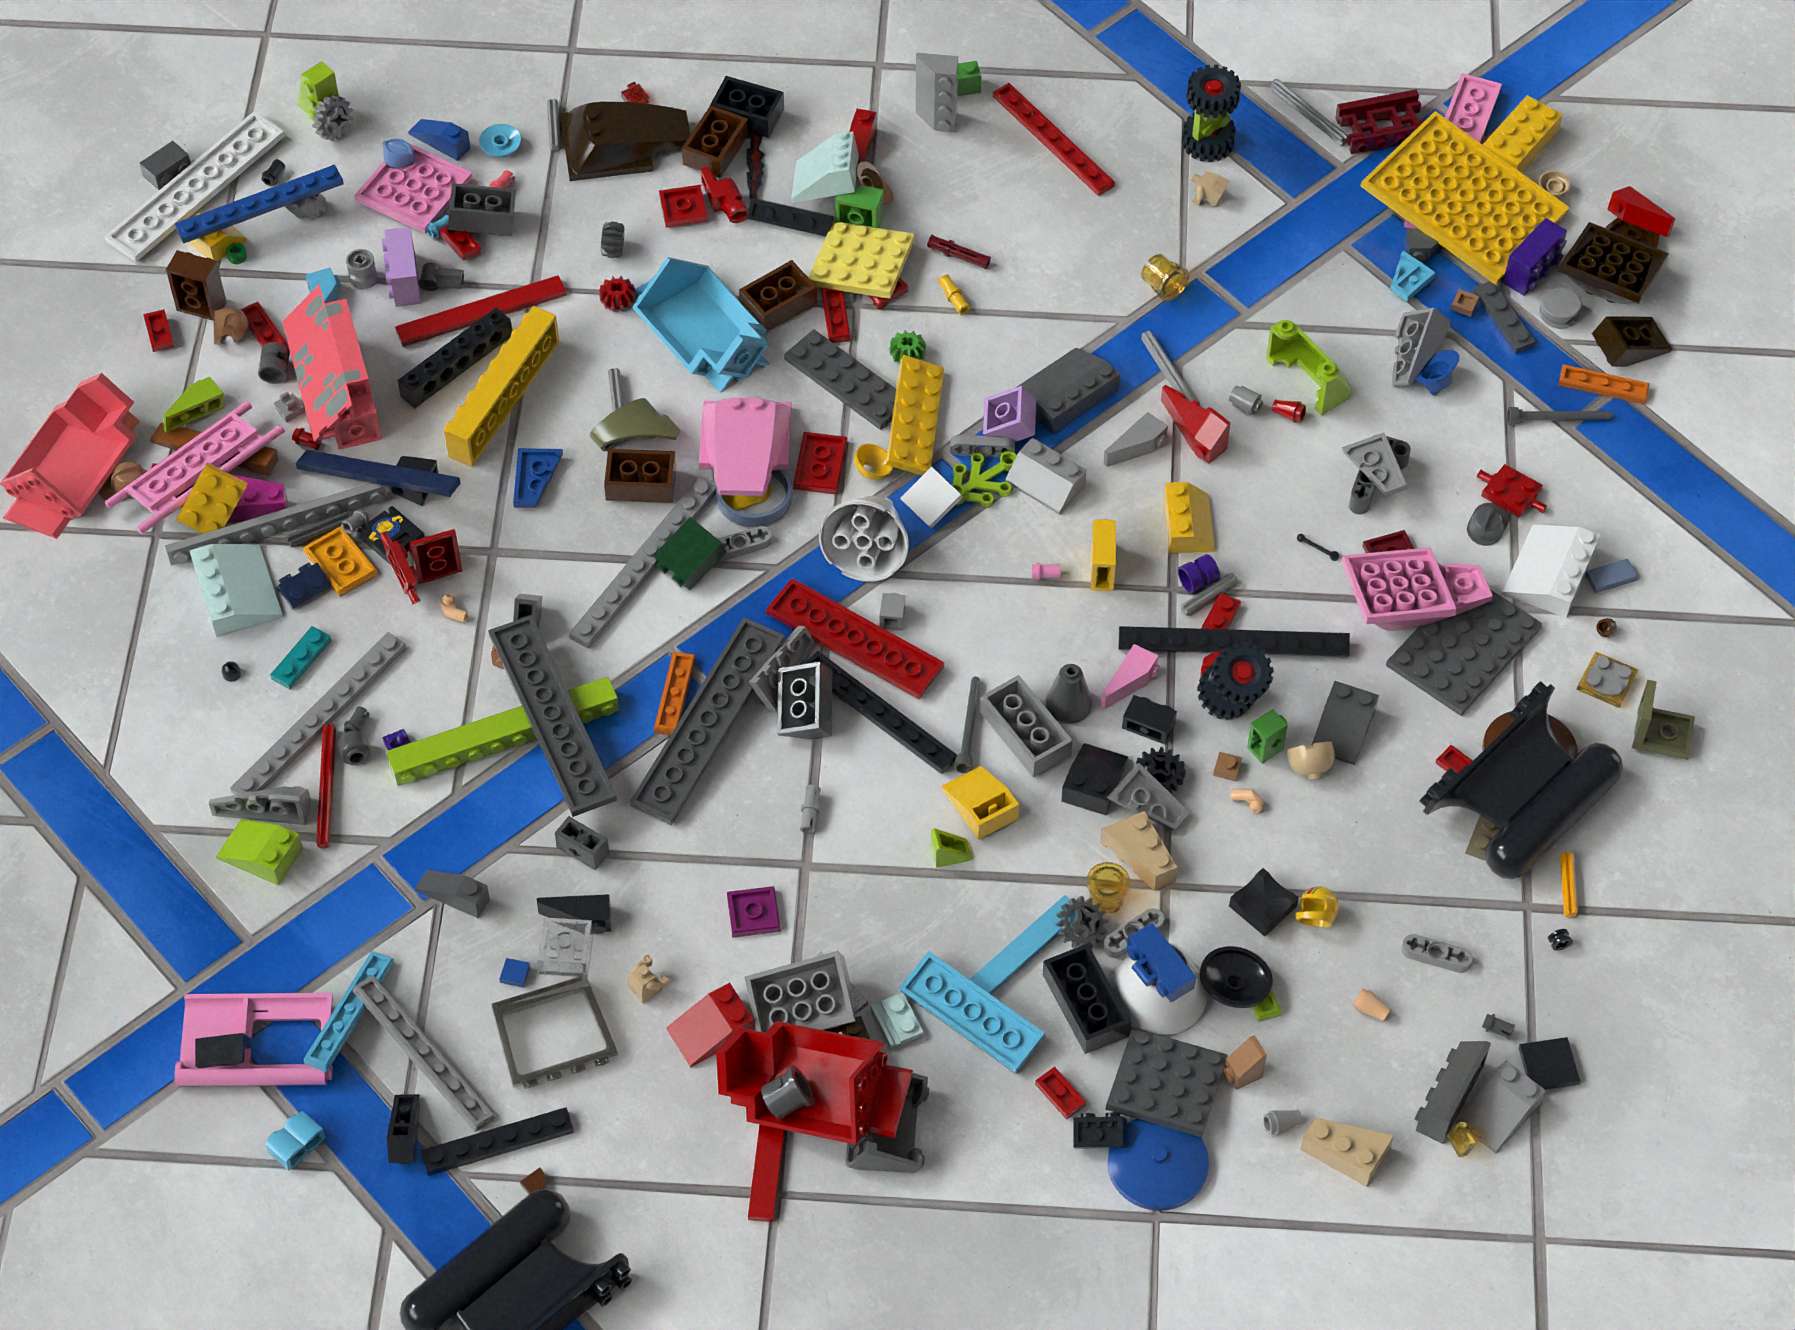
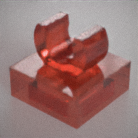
[621,81,650,104]

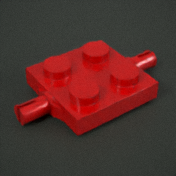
[1477,464,1547,517]
[379,531,421,605]

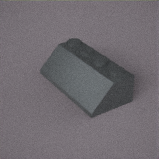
[1414,1041,1491,1144]

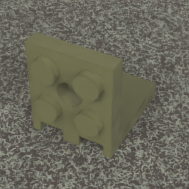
[1632,679,1695,760]

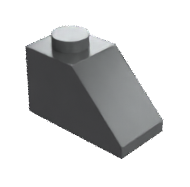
[1404,229,1443,262]
[513,594,543,629]

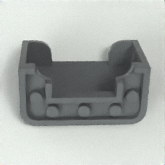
[846,1073,929,1173]

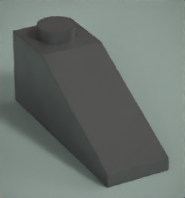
[415,870,490,918]

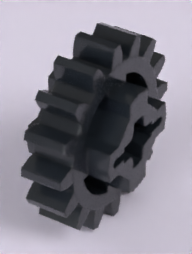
[1136,747,1186,792]

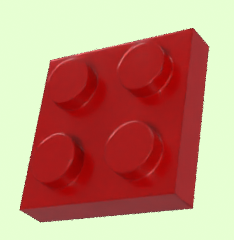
[659,185,708,228]

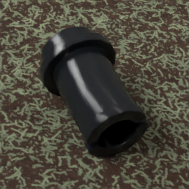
[261,159,285,186]

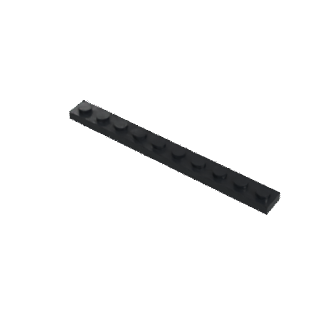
[1118,626,1350,657]

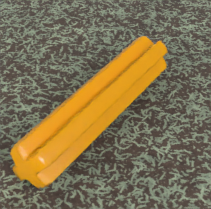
[1560,852,1578,918]

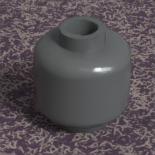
[338,731,370,765]

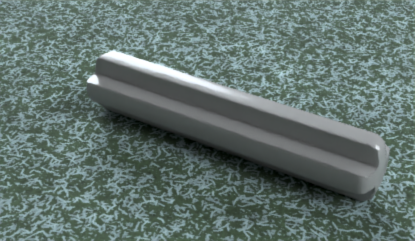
[547,99,561,150]
[1181,573,1238,616]

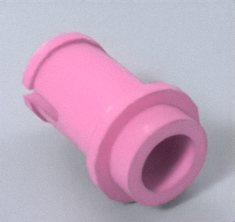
[1032,562,1060,580]

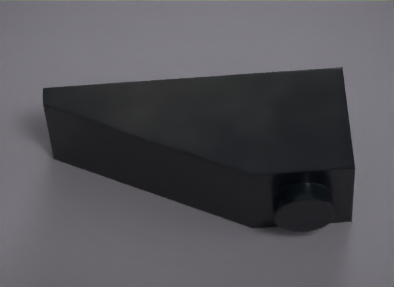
[537,894,611,934]
[387,1094,420,1164]

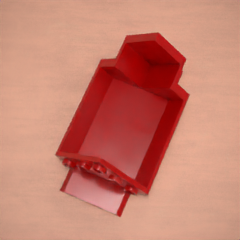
[716,1021,913,1145]

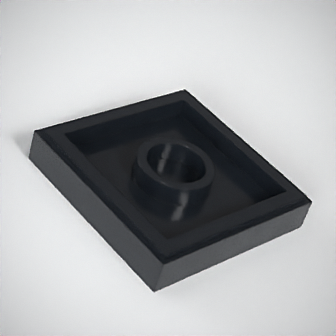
[1518,1037,1580,1090]

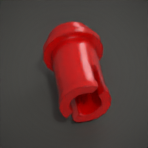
[292,427,322,450]

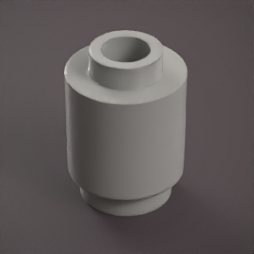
[1229,385,1263,415]

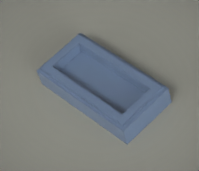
[1585,559,1638,593]

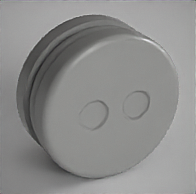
[1539,287,1581,328]

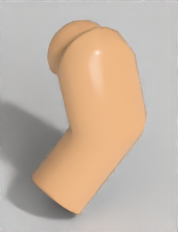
[441,594,468,623]
[1231,789,1264,813]

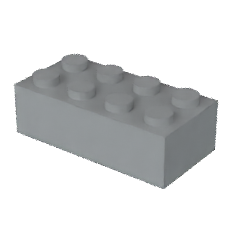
[980,675,1073,777]

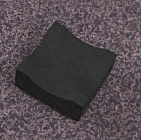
[1229,868,1299,937]

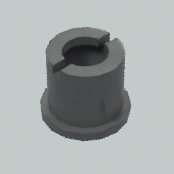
[761,1065,815,1119]

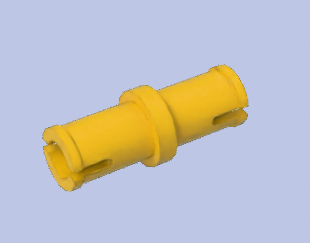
[937,274,970,315]

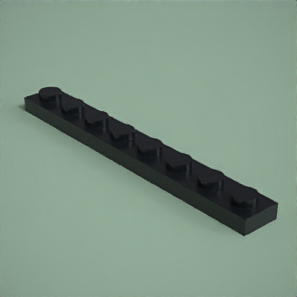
[804,651,957,774]

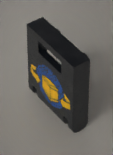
[356,506,425,564]

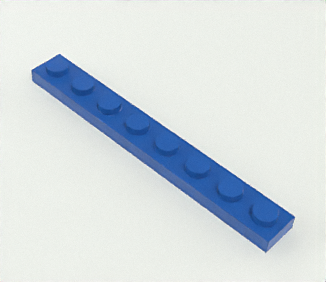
[174,164,344,244]

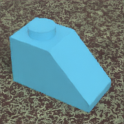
[306,267,341,303]

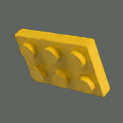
[176,462,248,534]

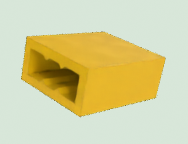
[1091,519,1116,591]

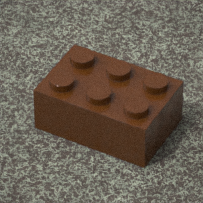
[682,105,748,178]
[166,250,227,321]
[739,260,818,332]
[604,449,676,503]

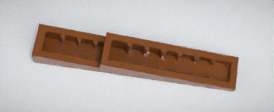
[150,423,279,476]

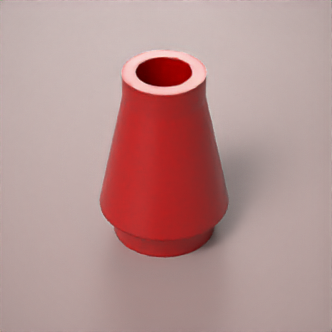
[1272,399,1306,423]

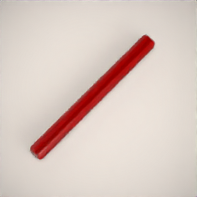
[316,724,336,848]

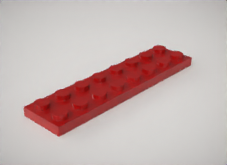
[766,578,944,699]

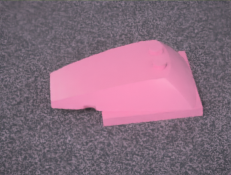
[699,397,792,496]
[1342,547,1493,631]

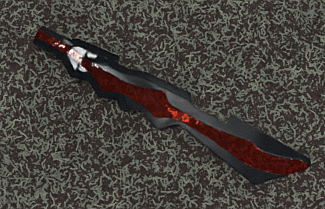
[746,132,765,199]

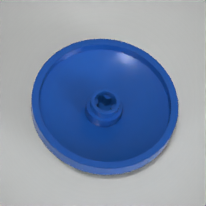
[1108,1119,1209,1211]

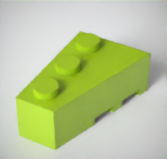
[297,61,339,123]

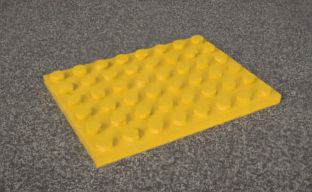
[1360,111,1570,285]

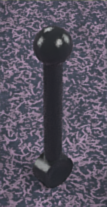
[1297,533,1339,561]

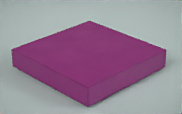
[727,886,780,938]

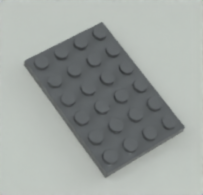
[1386,589,1542,716]

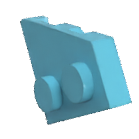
[1390,251,1436,302]

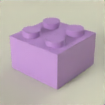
[983,385,1036,442]

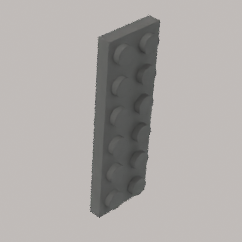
[784,329,896,430]

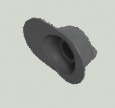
[1467,503,1509,546]

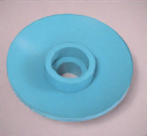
[479,124,521,157]

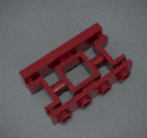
[1335,89,1425,154]

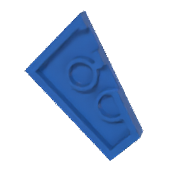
[513,448,563,508]

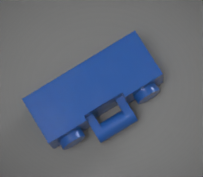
[1126,923,1196,1002]

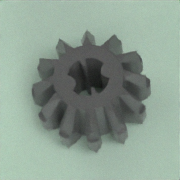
[601,221,625,258]

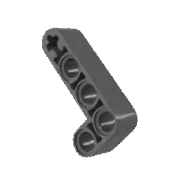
[1349,435,1411,515]

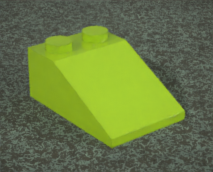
[216,819,303,885]

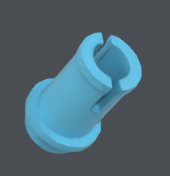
[426,215,449,238]

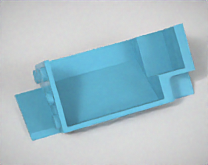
[632,257,770,393]

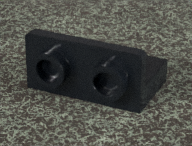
[1073,1112,1127,1149]

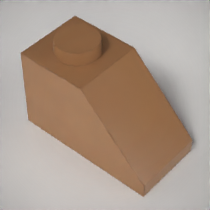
[1223,1035,1267,1089]

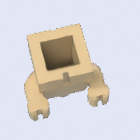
[1191,171,1230,207]
[627,954,670,1003]

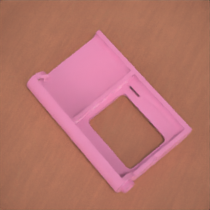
[175,993,333,1086]

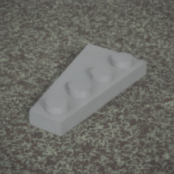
[749,626,815,712]

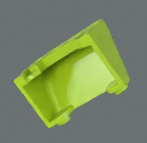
[1266,320,1352,415]

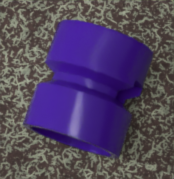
[1178,554,1220,594]

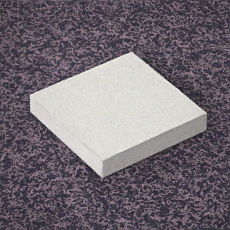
[900,467,963,529]

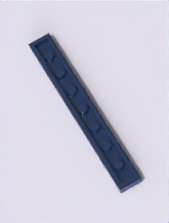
[295,450,461,497]

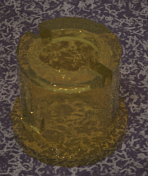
[1141,254,1189,301]
[1087,862,1130,914]

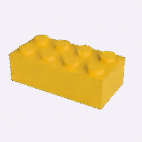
[1482,95,1563,173]

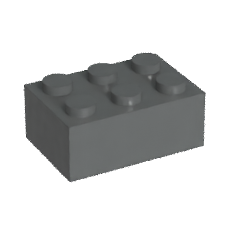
[448,183,516,236]

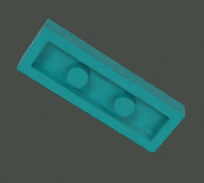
[270,626,332,690]

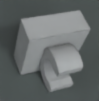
[274,392,305,422]

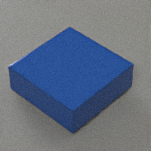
[499,958,530,988]

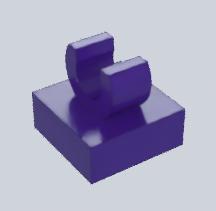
[382,729,411,751]

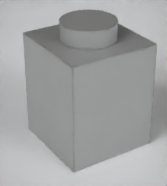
[879,593,906,630]

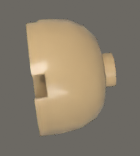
[1287,742,1335,780]

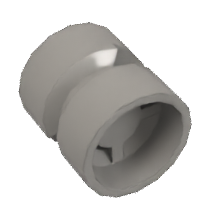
[346,249,377,290]

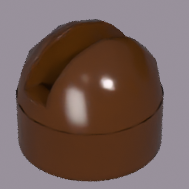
[1596,618,1617,637]

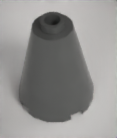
[1046,664,1092,723]

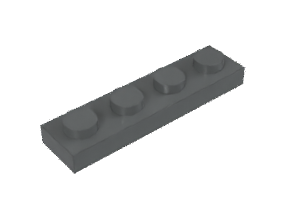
[1473,281,1536,354]

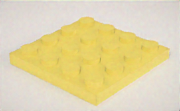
[809,221,915,299]

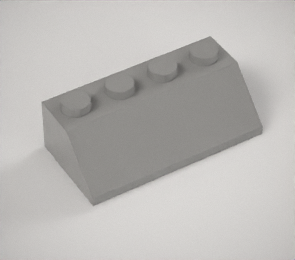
[916,53,958,132]

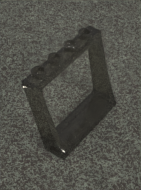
[491,975,618,1089]

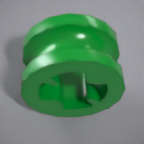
[226,243,247,264]

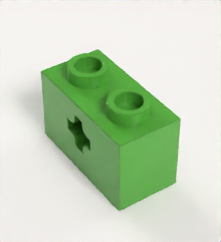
[1247,709,1288,763]

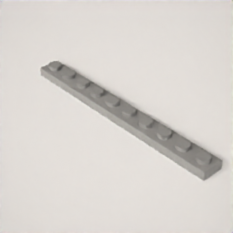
[569,477,716,648]
[165,483,388,565]
[230,632,406,795]

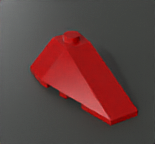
[1161,385,1231,464]

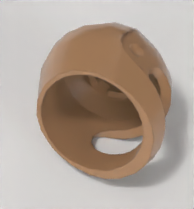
[214,307,249,345]

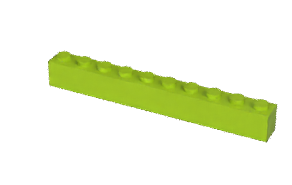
[386,676,619,786]

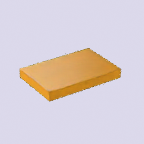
[303,526,378,597]

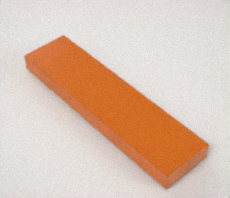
[1558,364,1650,404]
[654,652,696,735]

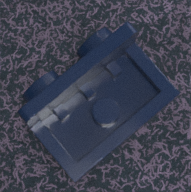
[276,562,332,609]

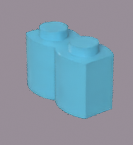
[265,1111,325,1171]

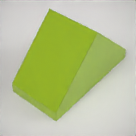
[930,828,972,868]

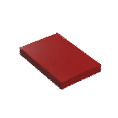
[793,432,847,495]

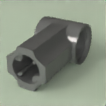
[419,262,464,291]

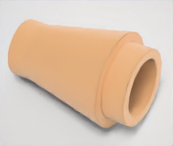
[1352,988,1391,1021]

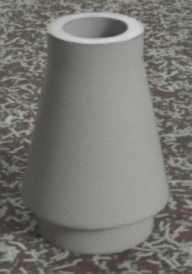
[1263,1109,1302,1135]

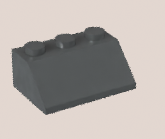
[777,662,833,740]

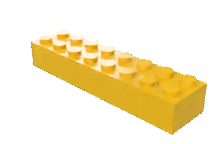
[444,306,559,467]

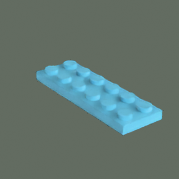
[899,951,1046,1074]

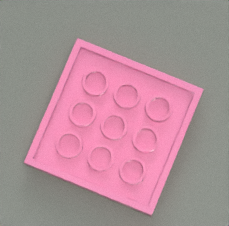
[354,143,473,234]

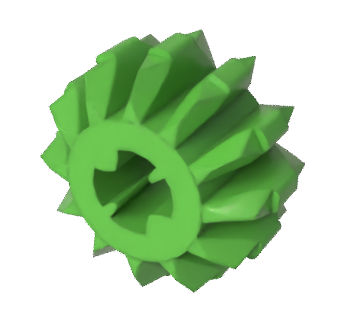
[889,330,926,363]

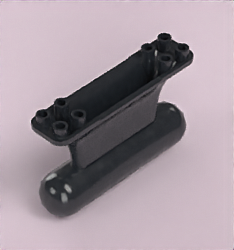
[1419,681,1623,879]
[399,1188,633,1330]

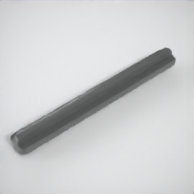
[1270,79,1348,145]

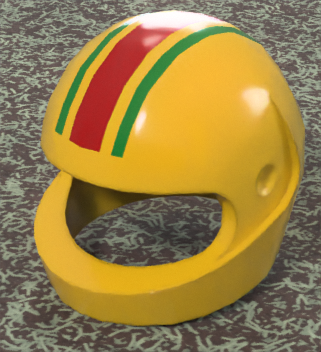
[1295,886,1339,927]

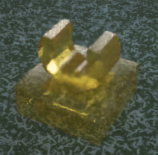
[1447,1121,1482,1157]

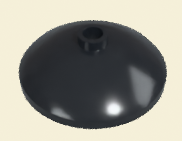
[1200,946,1273,1008]

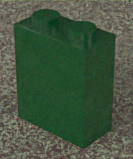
[653,517,727,591]

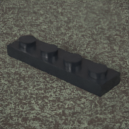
[747,198,834,237]

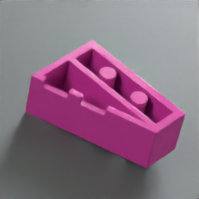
[227,475,288,523]

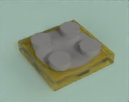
[1576,651,1638,708]

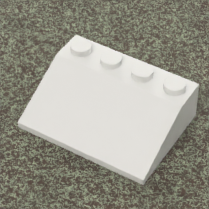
[1502,524,1600,618]

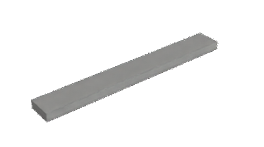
[353,976,495,1132]

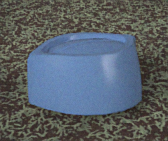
[383,138,415,168]

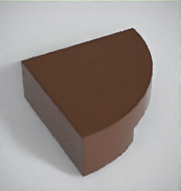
[520,1167,546,1194]

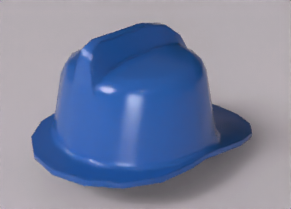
[1415,350,1460,395]

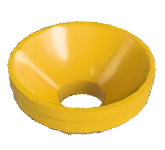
[854,443,893,480]

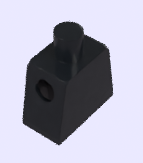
[391,456,439,506]

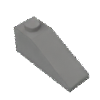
[1103,412,1168,467]

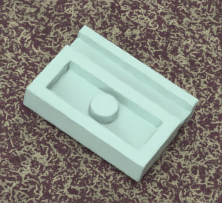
[871,993,923,1050]

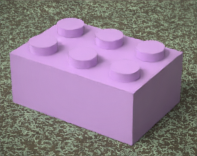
[382,227,421,307]

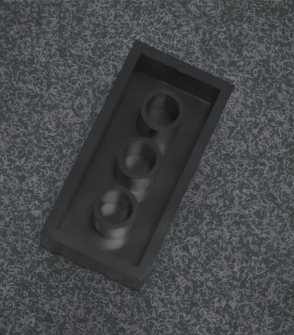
[1042,943,1131,1054]

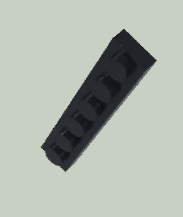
[421,1107,574,1176]

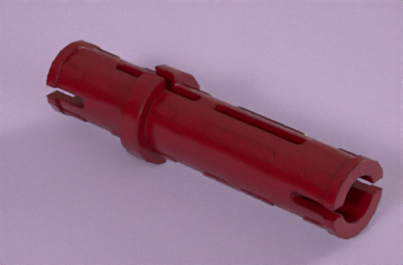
[927,235,991,269]

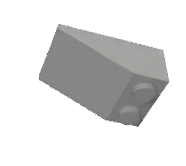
[1456,1060,1546,1154]

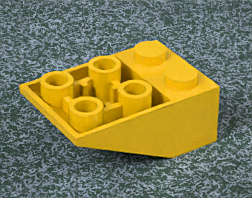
[941,766,1019,840]

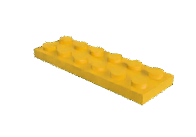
[886,355,944,476]

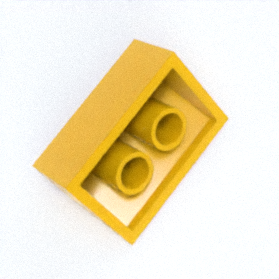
[1164,482,1215,553]

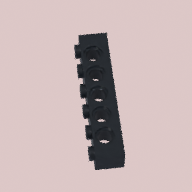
[397,307,513,409]

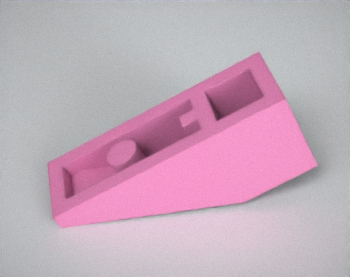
[1101,644,1160,709]

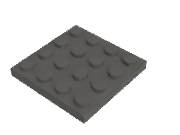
[1105,1027,1228,1138]

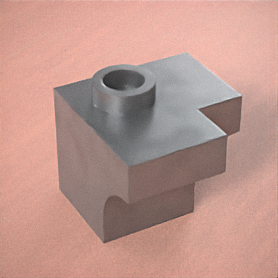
[285,193,326,220]

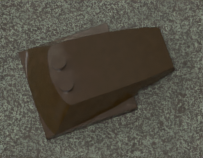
[560,101,690,181]
[1558,218,1669,304]

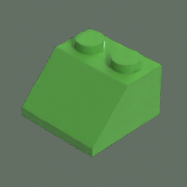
[835,186,883,228]

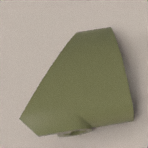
[590,398,680,451]

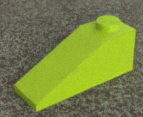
[164,377,224,433]

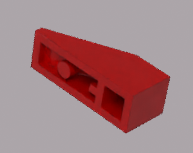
[849,108,877,164]
[1607,186,1676,237]

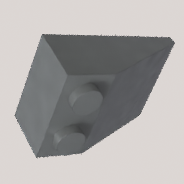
[1312,681,1379,765]

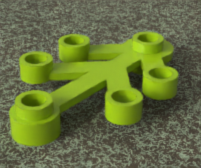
[951,451,1017,508]

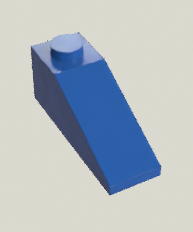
[408,119,471,161]

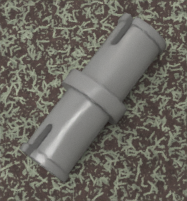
[800,785,821,834]

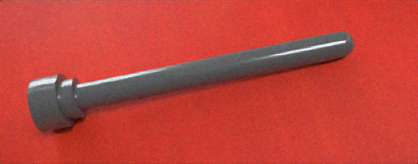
[1507,407,1613,425]
[954,676,980,774]

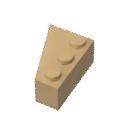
[1100,811,1177,890]
[1300,1117,1394,1187]

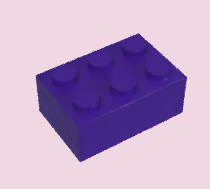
[1503,218,1567,296]

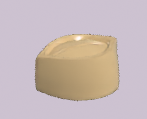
[1539,170,1571,200]

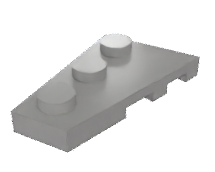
[1342,432,1408,497]
[1107,763,1190,830]

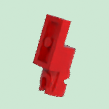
[700,166,748,223]

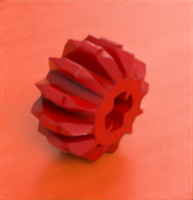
[599,276,636,312]

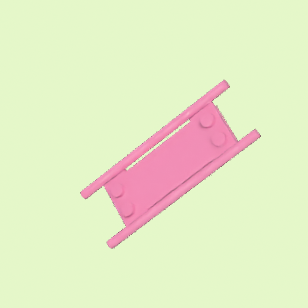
[105,401,285,535]

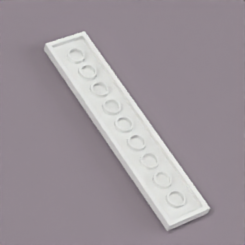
[104,112,285,262]

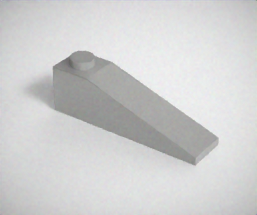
[1392,308,1451,387]
[209,786,311,825]

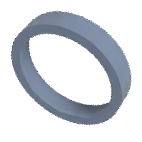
[716,470,792,527]

